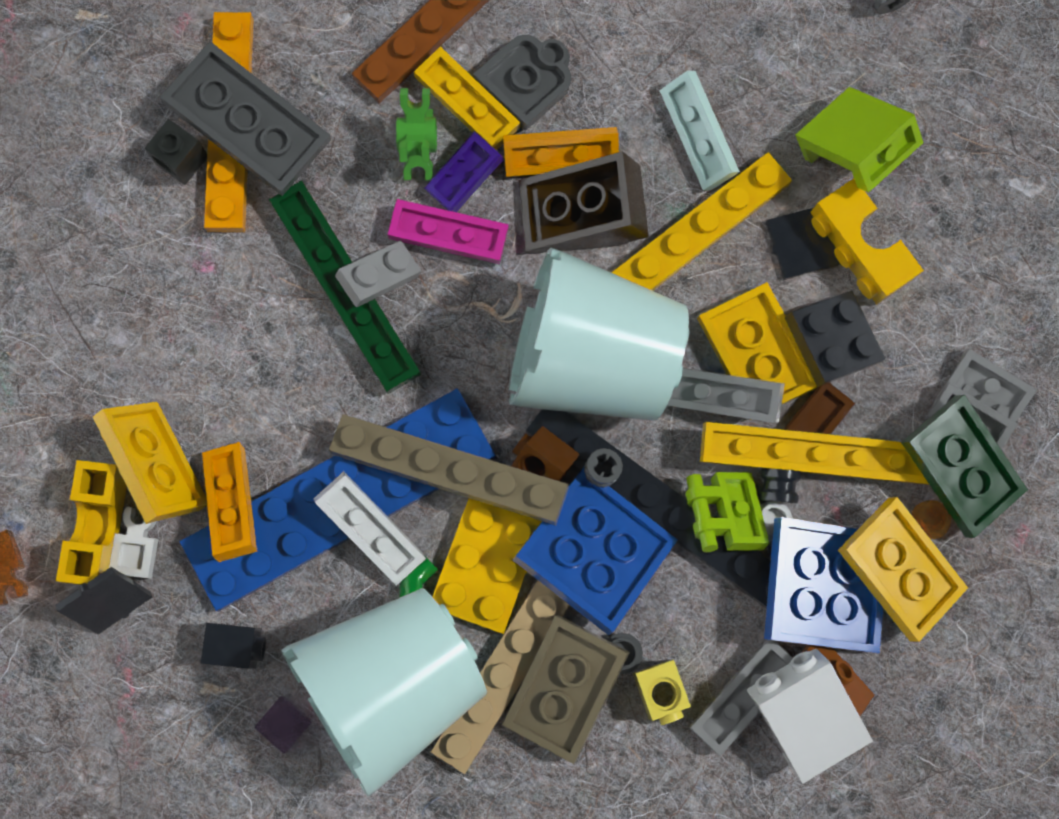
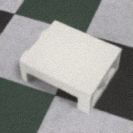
[747,649,873,784]

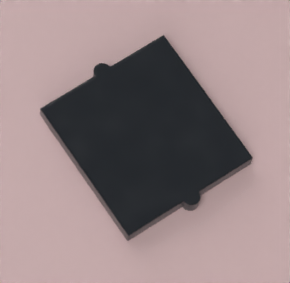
[766,208,841,280]
[55,567,152,634]

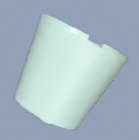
[509,248,689,421]
[281,588,487,796]

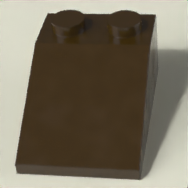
[519,151,649,253]

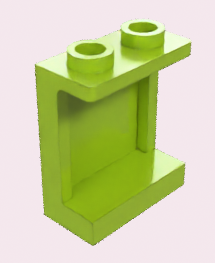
[795,87,924,193]

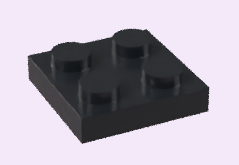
[784,290,885,387]

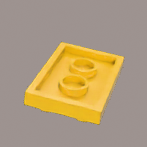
[697,282,817,420]
[93,402,207,524]
[838,497,968,642]
[432,498,542,634]

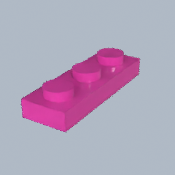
[387,199,509,265]

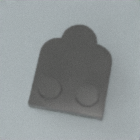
[473,35,571,131]

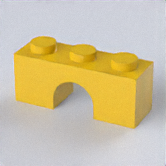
[810,178,924,305]
[56,460,127,585]

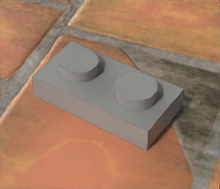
[335,240,422,308]

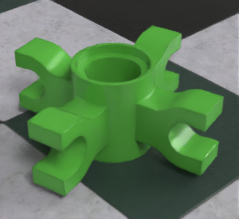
[396,88,437,180]

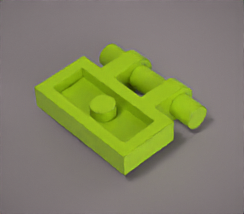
[685,472,770,552]

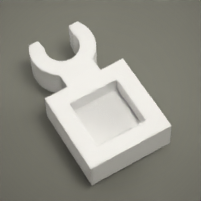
[109,507,158,579]

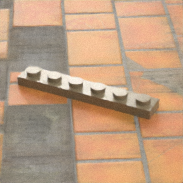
[329,414,569,526]

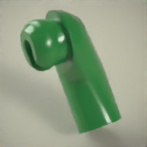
[399,556,438,598]

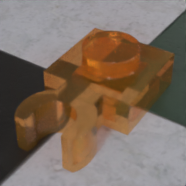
[0,530,28,606]

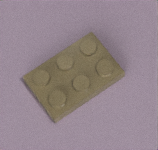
[502,615,630,764]

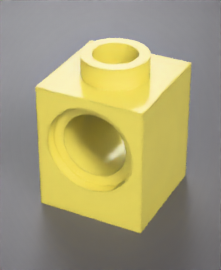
[632,660,691,725]

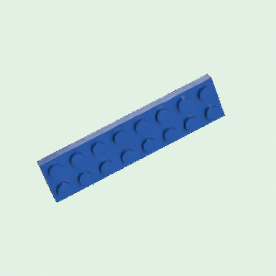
[179,388,496,612]

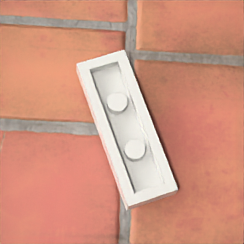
[314,471,426,586]

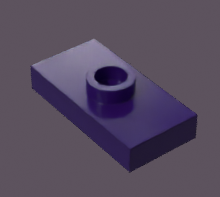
[424,131,504,212]

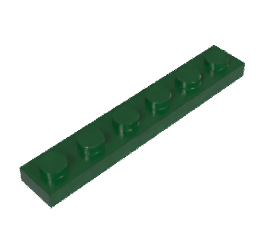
[269,180,421,394]

